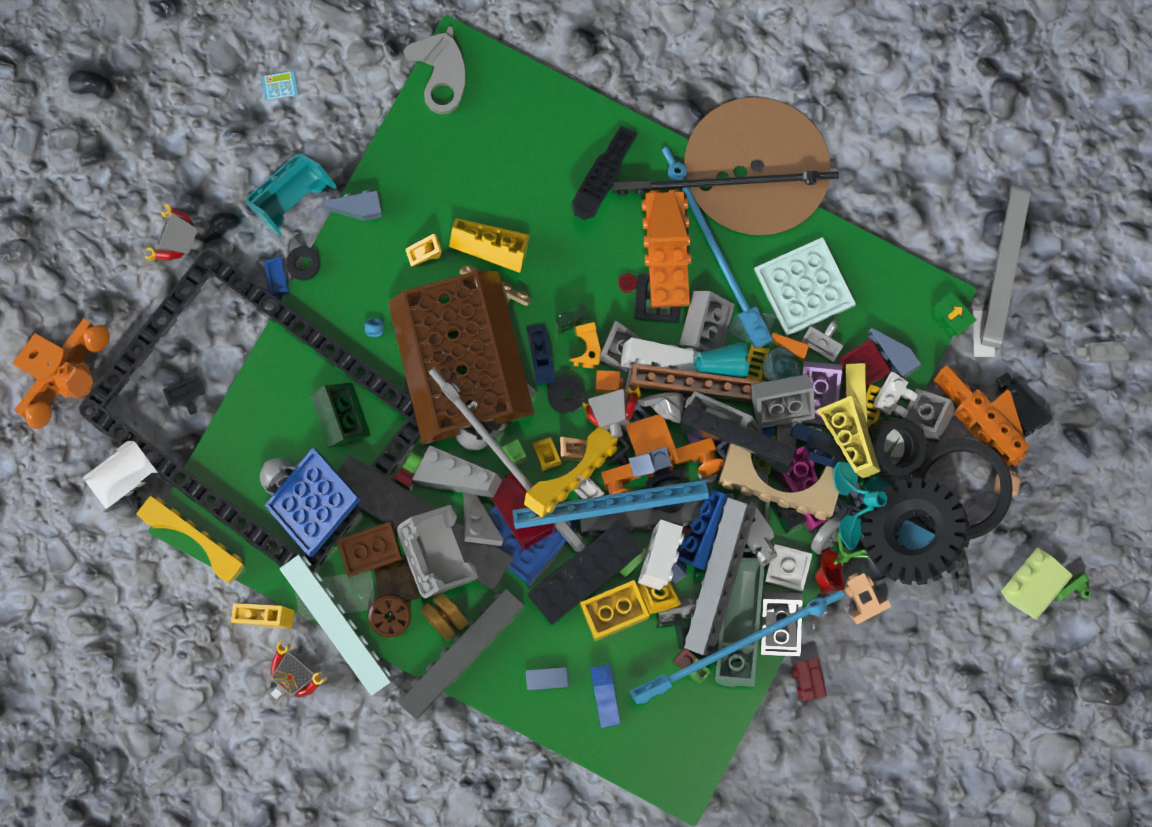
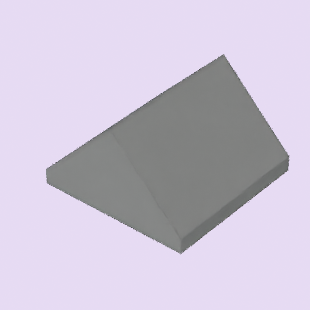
[600,321,642,372]

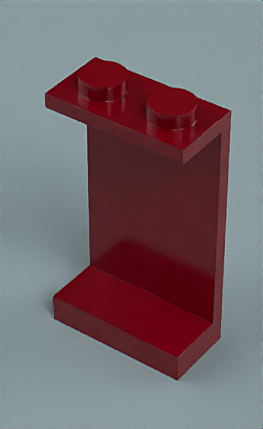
[489,472,556,551]

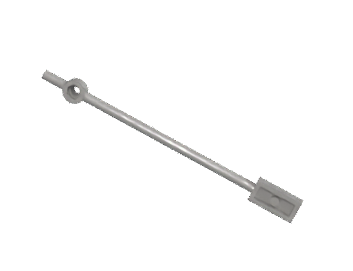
[429,367,585,551]

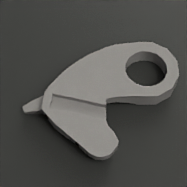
[404,27,465,114]

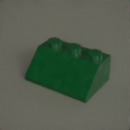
[310,382,371,448]

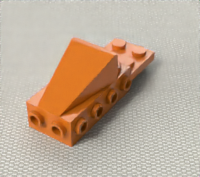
[642,190,691,308]
[933,365,1030,467]

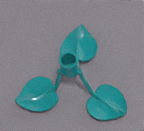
[833,462,894,550]

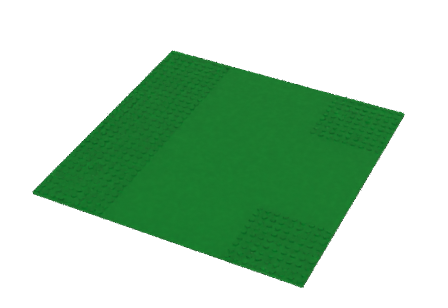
[149,15,976,826]

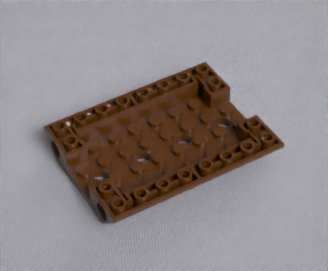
[388,271,535,445]

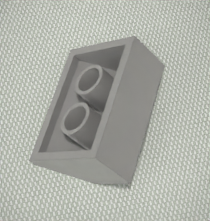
[679,291,735,352]
[751,374,815,429]

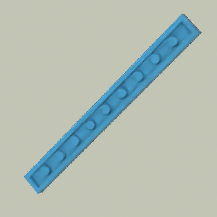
[513,480,709,529]

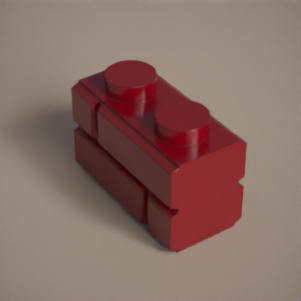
[792,658,827,703]

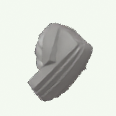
[637,392,684,423]

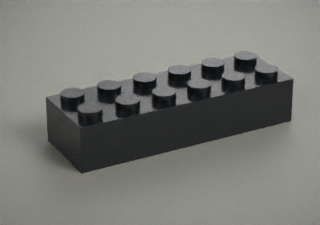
[526,520,643,625]

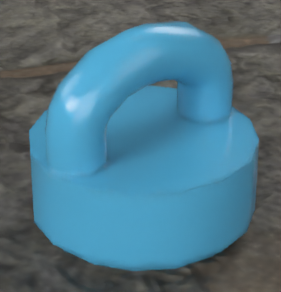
[365,318,384,337]

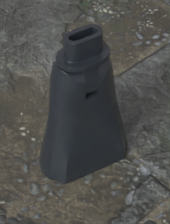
[995,372,1053,438]

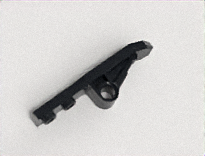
[571,126,637,220]

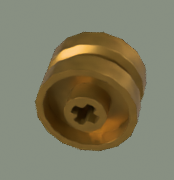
[420,593,468,642]

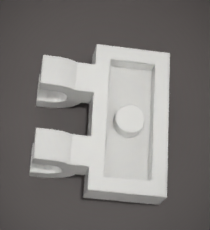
[872,372,918,418]

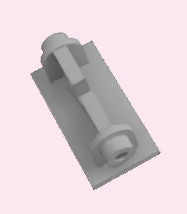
[658,598,696,623]

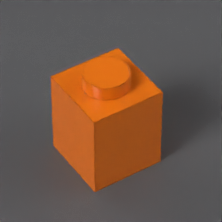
[596,370,623,394]

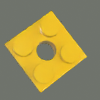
[636,581,681,614]

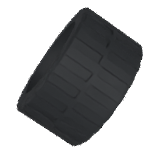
[868,418,927,477]

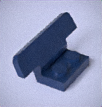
[790,423,844,468]

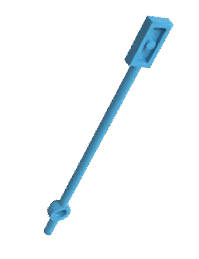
[662,146,773,349]
[629,590,845,704]

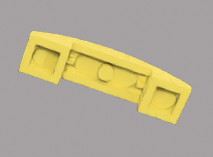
[846,363,869,429]

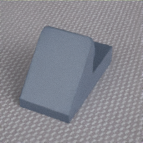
[628,447,672,477]

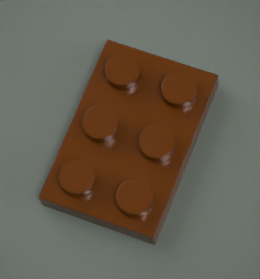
[337,522,403,578]

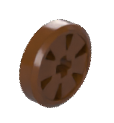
[368,594,411,638]

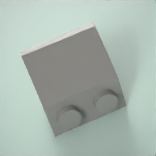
[904,388,955,442]

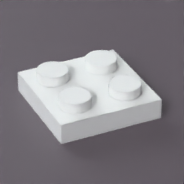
[765,544,812,592]

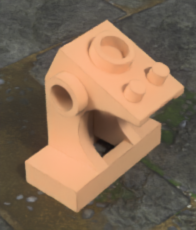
[844,573,891,624]

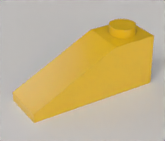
[231,603,295,630]

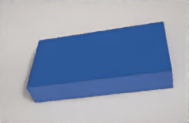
[264,256,290,297]

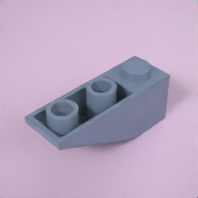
[321,190,382,221]
[868,328,921,378]

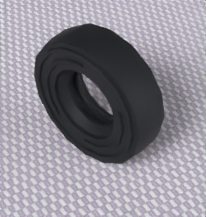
[286,246,320,280]

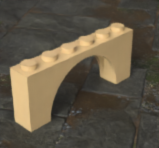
[718,444,839,520]

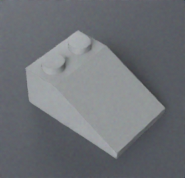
[761,592,803,656]

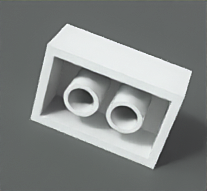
[638,520,684,590]

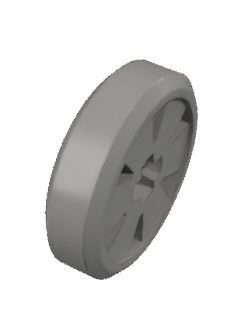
[811,516,842,554]

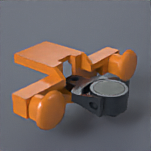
[601,414,725,513]

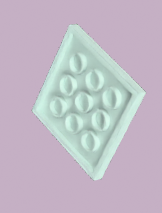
[754,237,856,337]

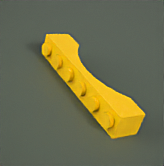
[524,427,618,517]
[136,496,244,585]

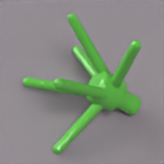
[834,531,870,565]

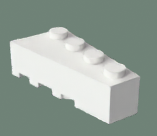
[621,338,700,373]

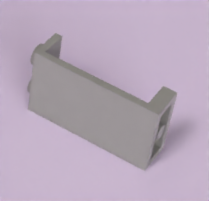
[685,391,762,434]

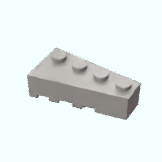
[412,446,502,497]

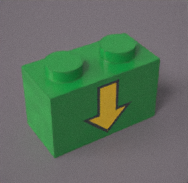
[932,291,977,338]

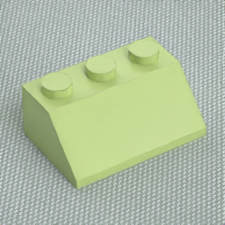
[1001,547,1072,620]

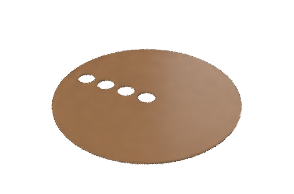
[684,97,831,235]

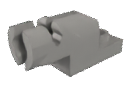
[746,501,777,566]

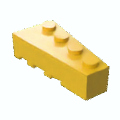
[449,218,530,273]

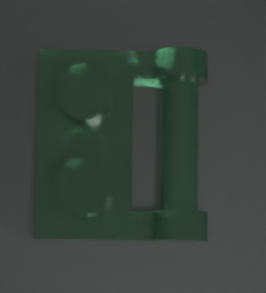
[555,304,588,335]

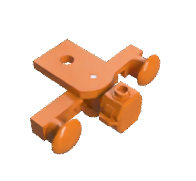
[12,318,110,429]

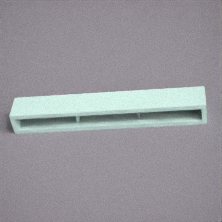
[280,554,391,696]

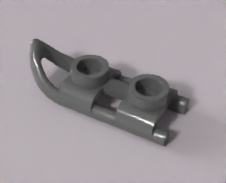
[951,549,973,596]

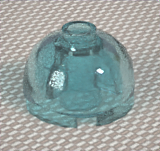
[762,347,800,382]

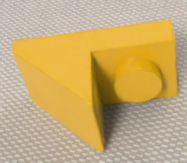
[406,234,442,267]
[533,437,562,472]

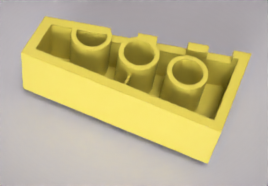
[817,396,880,478]

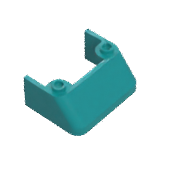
[245,153,337,236]

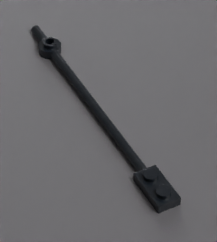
[612,171,839,196]

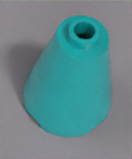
[693,343,749,379]

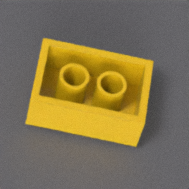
[580,580,650,641]

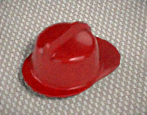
[815,549,845,593]

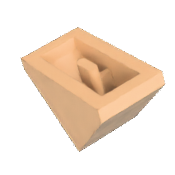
[560,437,587,462]

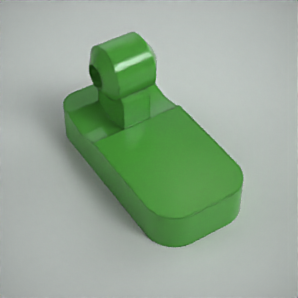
[618,545,648,578]
[1054,572,1092,601]

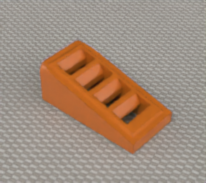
[772,333,809,362]

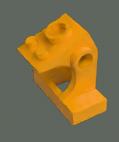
[569,322,601,369]

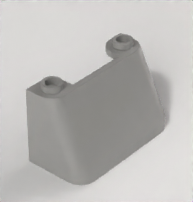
[397,505,478,598]

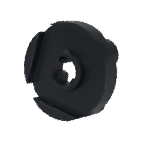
[547,375,585,414]

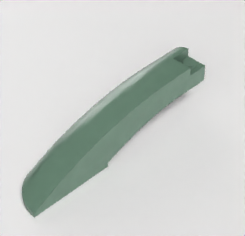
[715,495,770,688]

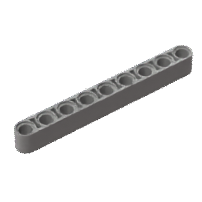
[981,185,1031,349]

